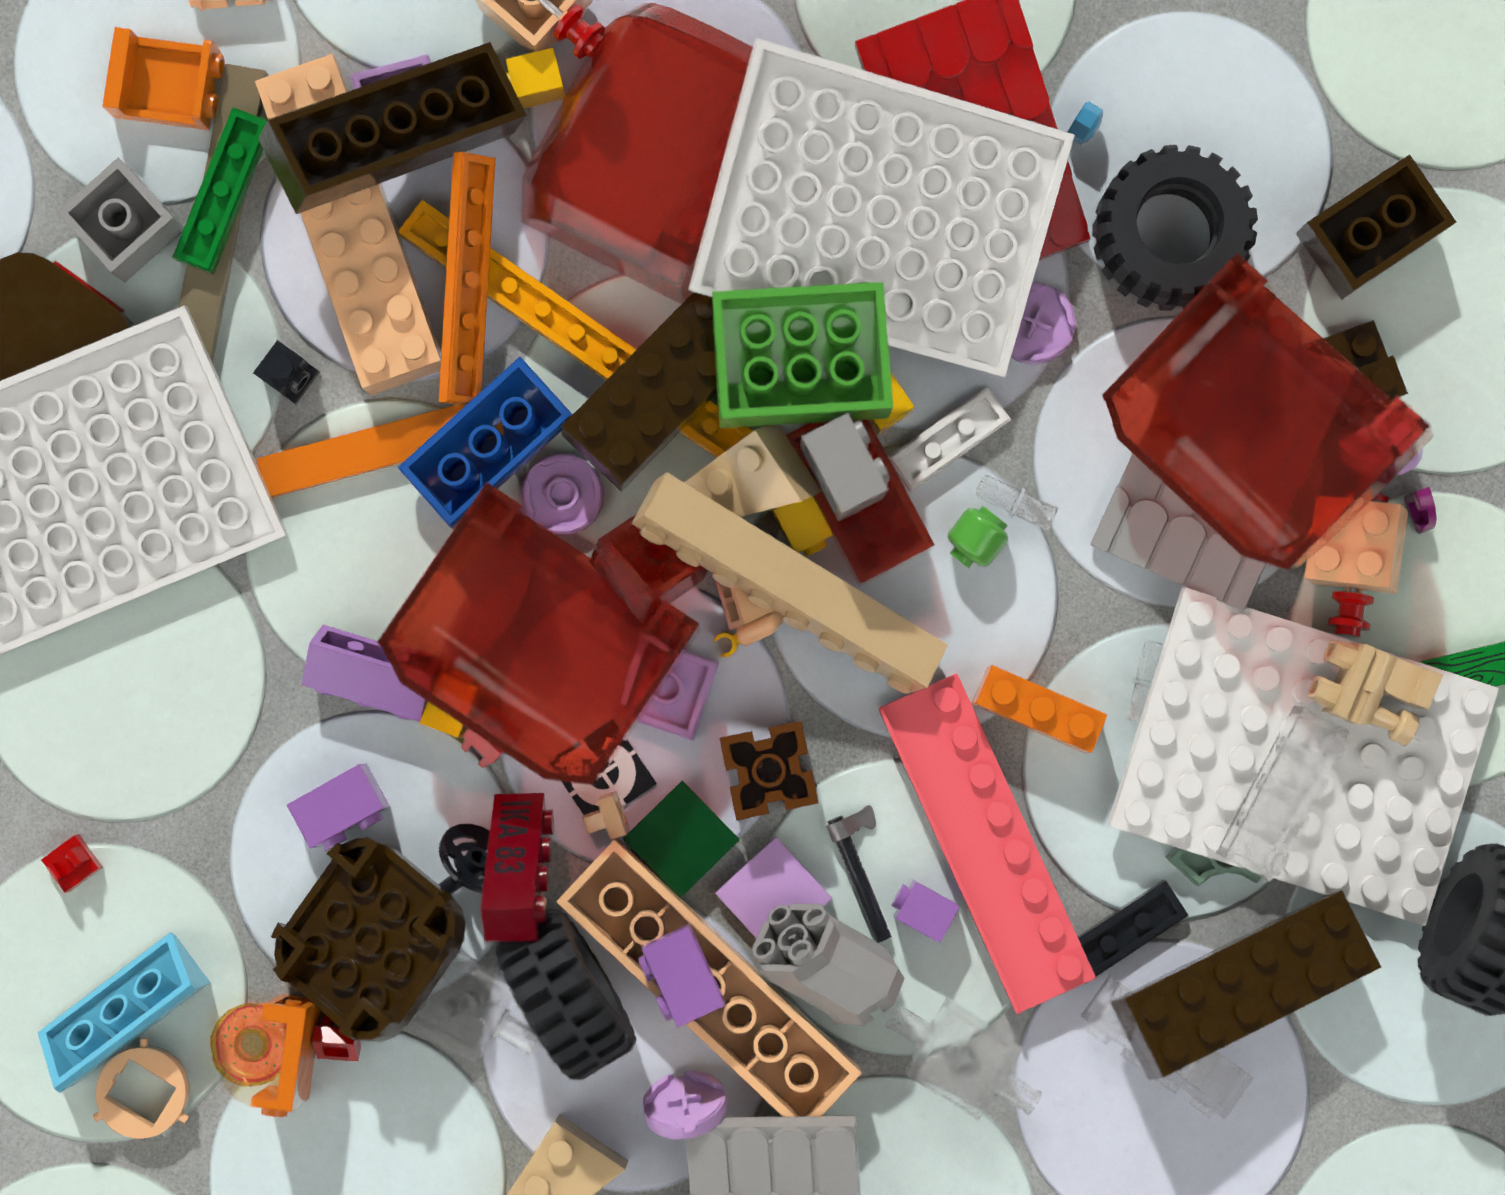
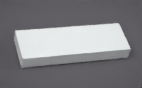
[887,387,1011,492]

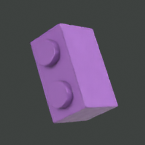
[286,763,390,851]
[638,924,725,1028]

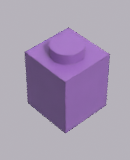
[891,879,960,943]

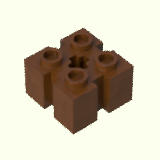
[719,721,819,821]

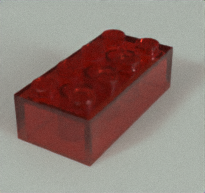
[786,420,935,587]

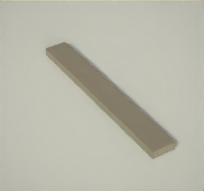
[178,64,268,363]

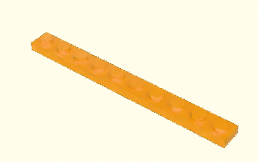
[398,200,753,458]

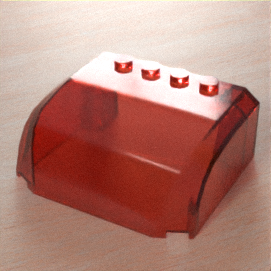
[521,3,753,304]
[1102,253,1434,570]
[377,482,700,785]

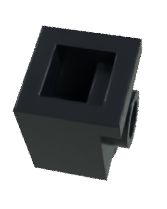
[253,340,320,404]

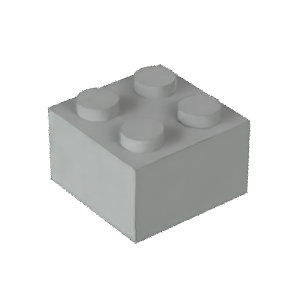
[56,157,184,283]
[800,413,890,522]

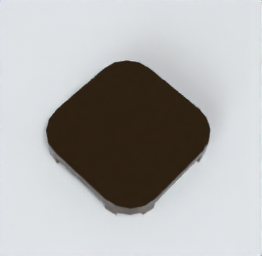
[0,252,133,381]
[271,837,466,1042]

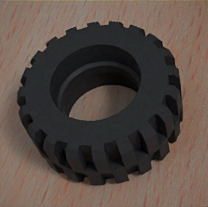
[1092,144,1258,311]
[1417,843,1505,1016]
[495,909,636,1080]

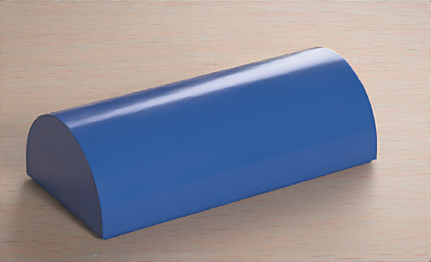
[397,357,573,529]

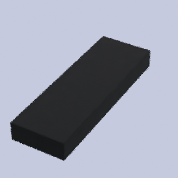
[1077,879,1189,984]

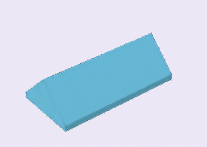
[38,932,211,1093]

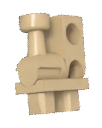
[1307,640,1443,746]

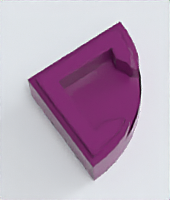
[1404,487,1437,534]

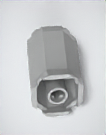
[752,903,905,1026]

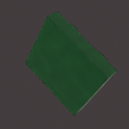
[623,780,740,898]

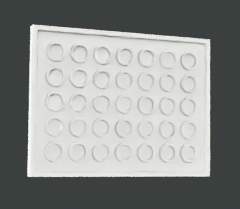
[688,39,1075,377]
[0,305,288,654]
[1107,587,1499,926]

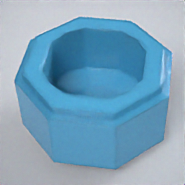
[1067,101,1103,145]

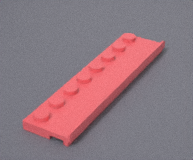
[878,673,1096,1014]

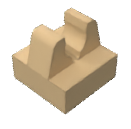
[582,790,630,840]

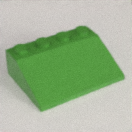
[712,282,893,428]

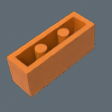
[971,665,1108,753]

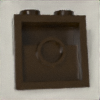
[1303,320,1408,429]

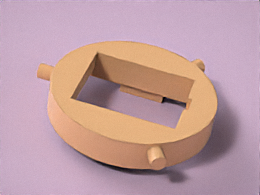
[93,1038,190,1139]

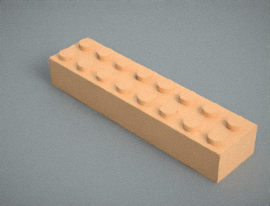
[255,54,441,396]
[556,838,862,1117]

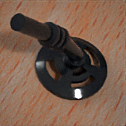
[438,824,490,895]

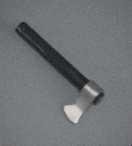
[826,805,892,943]

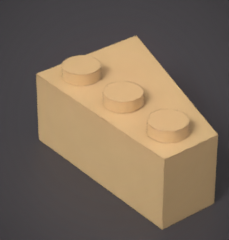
[684,425,822,517]
[506,1114,628,1195]

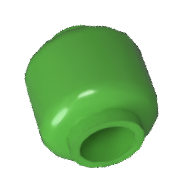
[947,505,1008,568]

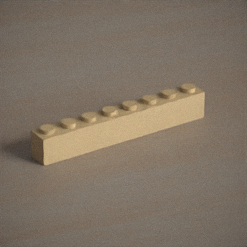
[631,473,948,694]

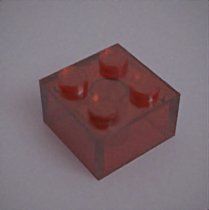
[589,514,708,623]

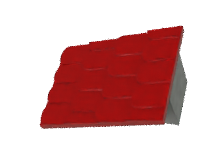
[854,0,1091,260]

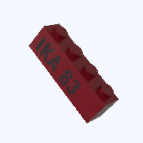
[480,793,554,942]

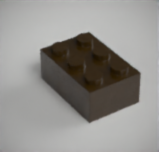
[1295,154,1457,300]

